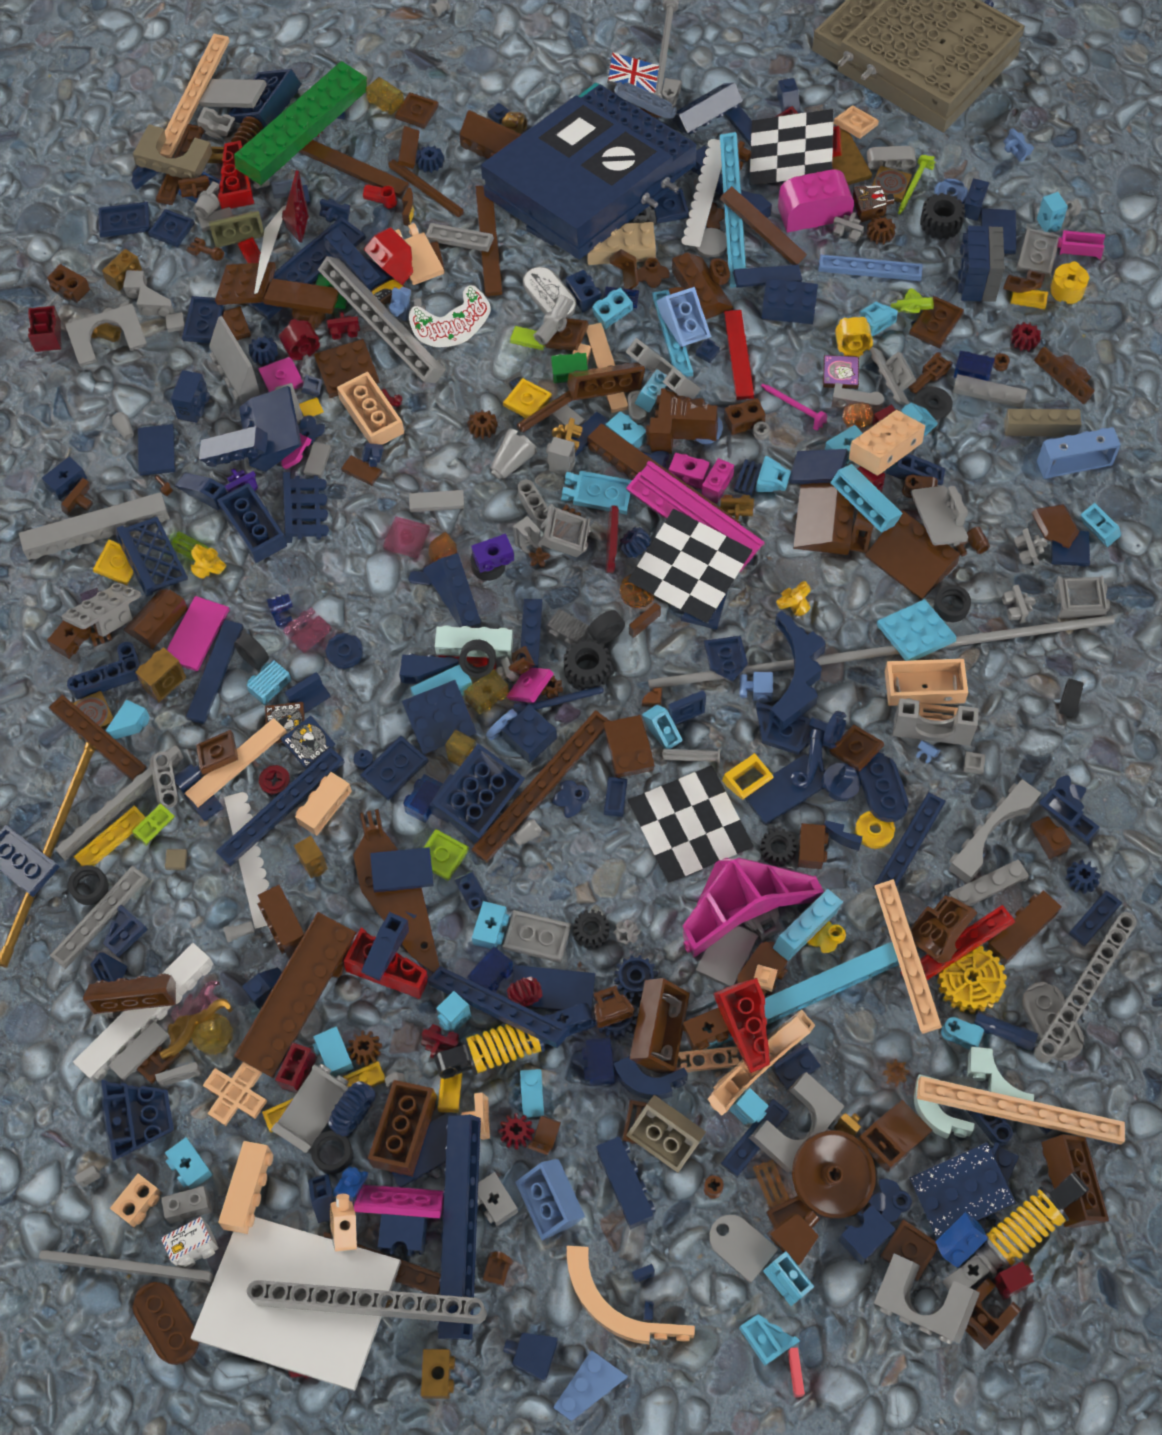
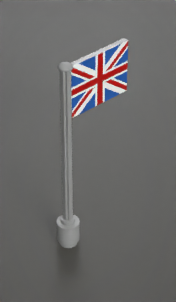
[607,0,679,98]

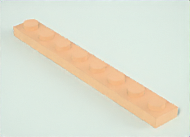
[875,879,942,1034]

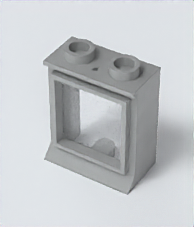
[537,504,591,557]
[1054,576,1110,619]

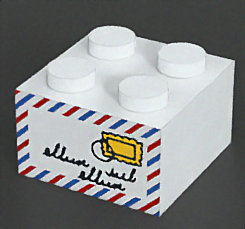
[161,1217,219,1268]

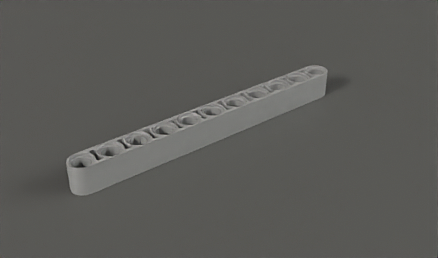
[247,1280,487,1324]

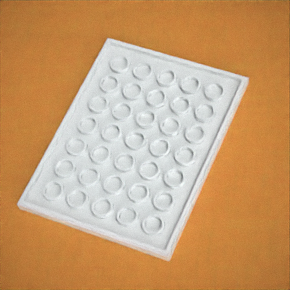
[191,1217,401,1391]

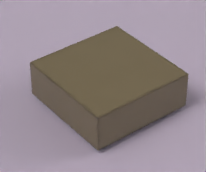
[165,849,187,870]

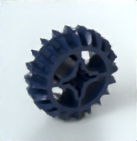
[328,1081,376,1137]

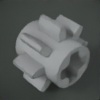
[614,919,640,946]

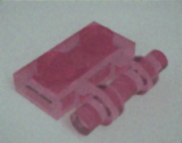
[282,607,332,653]

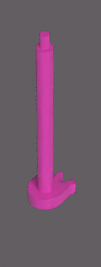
[761,384,827,431]

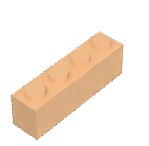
[218,1141,273,1234]

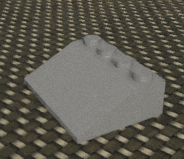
[209,316,260,405]

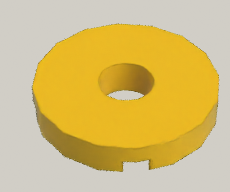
[855,811,895,849]

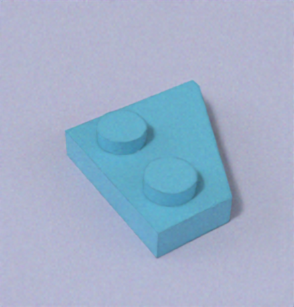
[739,1314,800,1366]

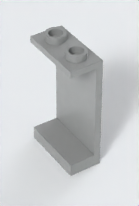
[271,1063,350,1153]

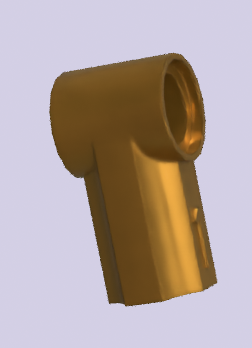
[91,323,121,342]

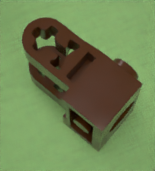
[965,1277,1022,1350]

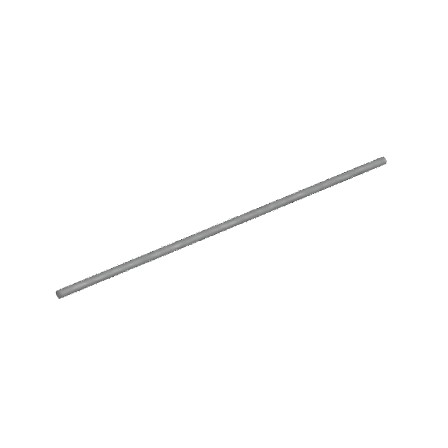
[648,615,1114,689]

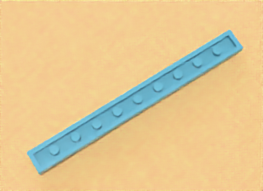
[720,132,746,288]

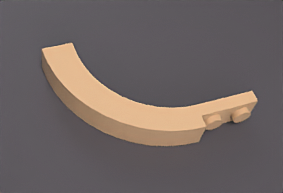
[567,1246,695,1344]

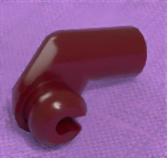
[381,389,403,407]

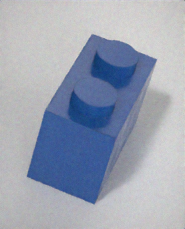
[936,1212,988,1268]

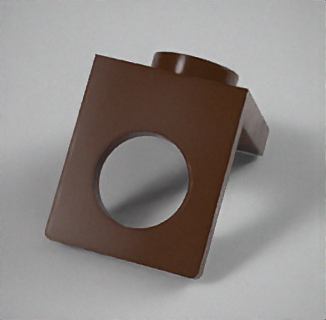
[508,646,535,675]
[528,1115,561,1155]

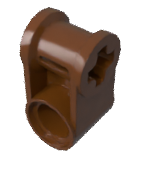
[902,475,938,498]

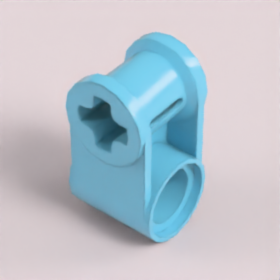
[941,1017,984,1050]

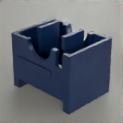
[838,1205,895,1265]
[378,1214,428,1257]

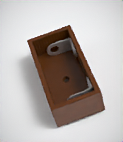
[629,978,690,1073]

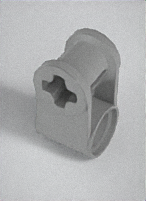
[662,78,682,108]

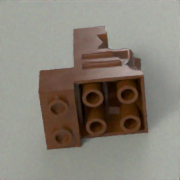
[646,388,718,454]

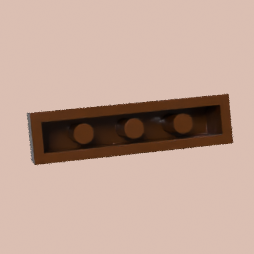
[986,890,1062,966]

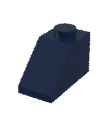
[777,78,801,114]
[242,967,282,1008]
[308,1174,336,1224]

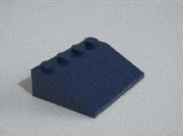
[227,69,302,130]
[239,386,302,472]
[431,743,525,844]

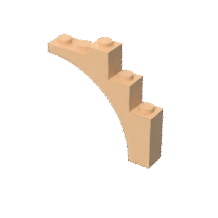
[708,1010,815,1116]

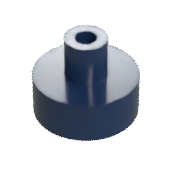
[353,749,374,770]

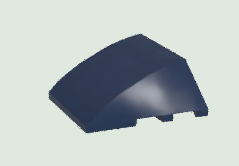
[101,1080,174,1162]

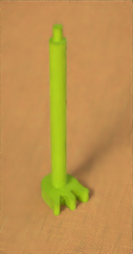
[898,155,935,215]

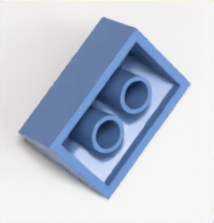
[515,1159,585,1240]

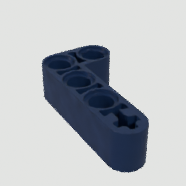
[67,642,141,699]

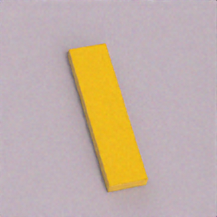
[73,805,146,866]

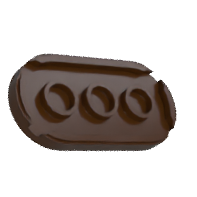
[133,1282,199,1365]

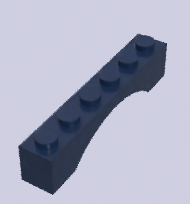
[691,145,772,218]

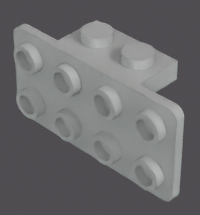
[911,486,968,545]
[62,583,141,637]

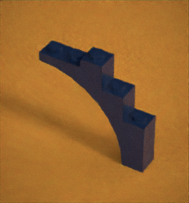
[769,611,826,731]

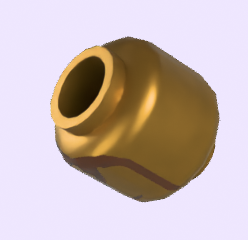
[502,112,528,134]

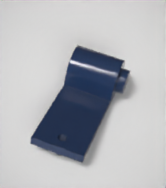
[174,764,224,822]

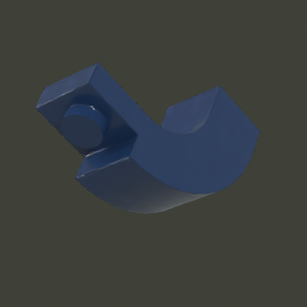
[613,1056,688,1100]

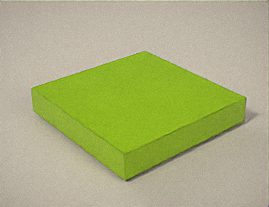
[423,829,470,881]

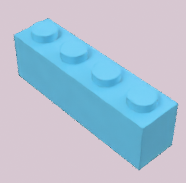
[831,464,903,533]
[773,889,843,961]

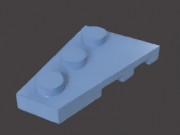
[553,1350,628,1422]

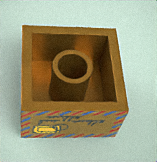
[135,647,186,703]

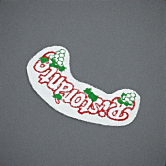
[409,285,491,347]

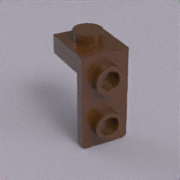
[609,249,639,292]

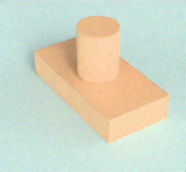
[461,1093,490,1140]

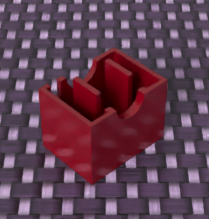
[28,306,61,352]

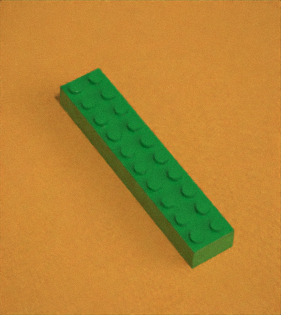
[234,61,367,185]

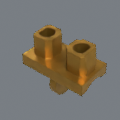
[552,417,583,452]
[720,495,754,520]

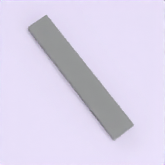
[49,866,148,969]

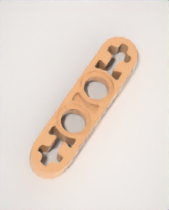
[676,1046,740,1072]

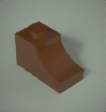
[1030,816,1072,860]

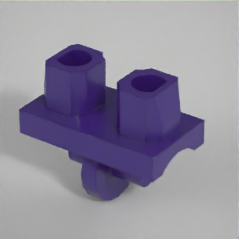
[225,469,258,494]

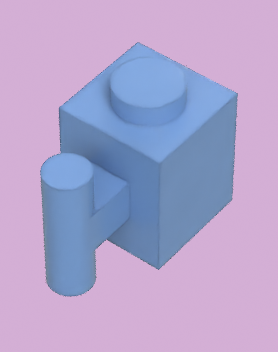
[740,672,773,703]

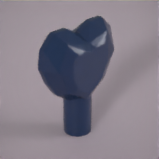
[641,450,670,468]

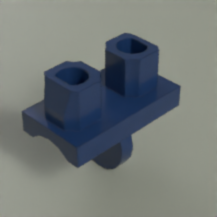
[319,199,351,223]
[455,870,489,911]

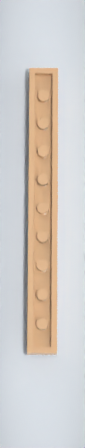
[159,34,230,158]
[917,1076,1125,1145]

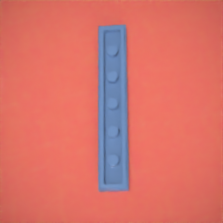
[818,254,923,281]

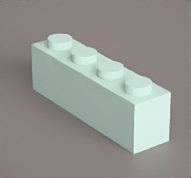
[435,625,513,658]

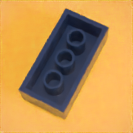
[217,483,287,564]

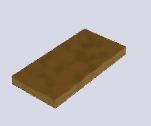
[832,128,872,185]

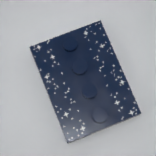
[909,1142,1017,1239]

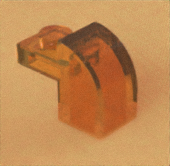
[429,532,457,564]

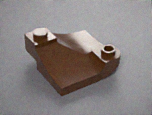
[910,895,977,963]

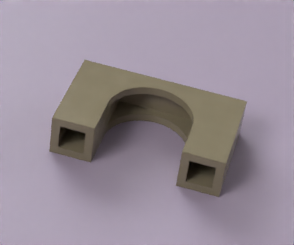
[133,124,212,179]

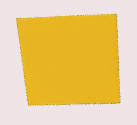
[299,397,324,417]

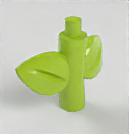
[891,288,934,314]

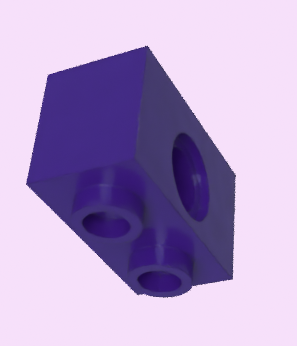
[471,533,515,573]

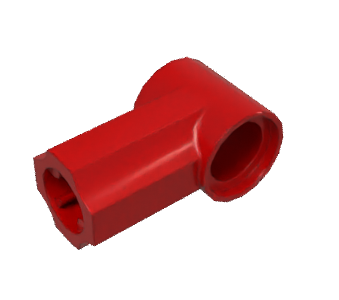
[363,184,397,209]

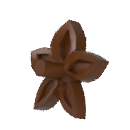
[528,547,550,567]

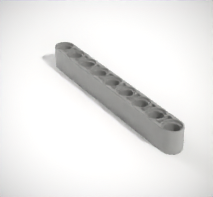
[1034,912,1136,1063]

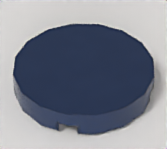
[325,633,363,669]

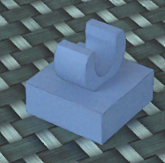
[916,740,941,763]

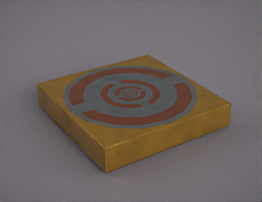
[872,166,912,203]
[73,691,114,739]

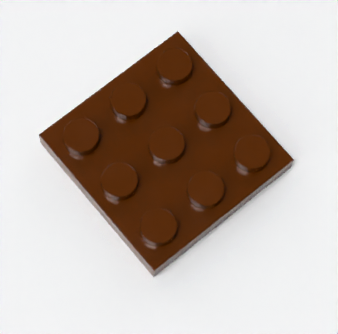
[215,262,276,305]
[314,339,380,398]

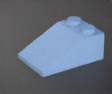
[656,287,711,347]

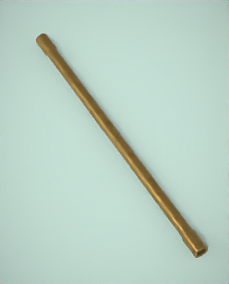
[0,742,95,968]

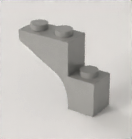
[123,270,175,317]

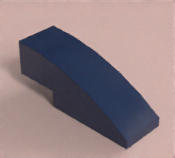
[1039,789,1100,846]

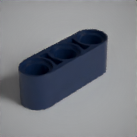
[967,1110,1013,1147]

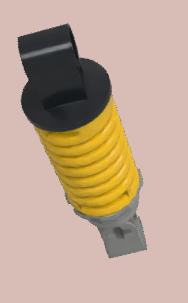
[942,1172,1089,1290]

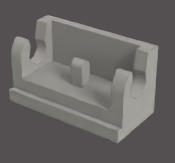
[513,516,541,555]

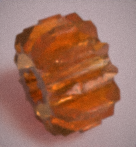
[842,402,873,429]

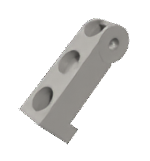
[832,383,884,412]

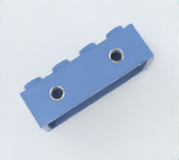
[1037,427,1121,479]

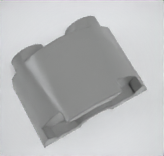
[197,107,235,139]

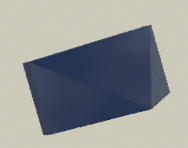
[90,952,127,982]

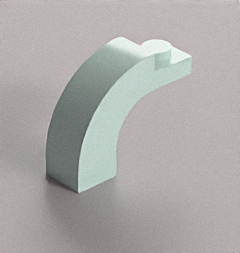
[914,1074,975,1139]

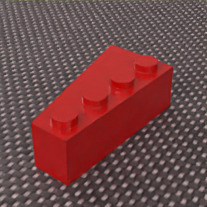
[218,140,255,209]
[344,927,428,999]

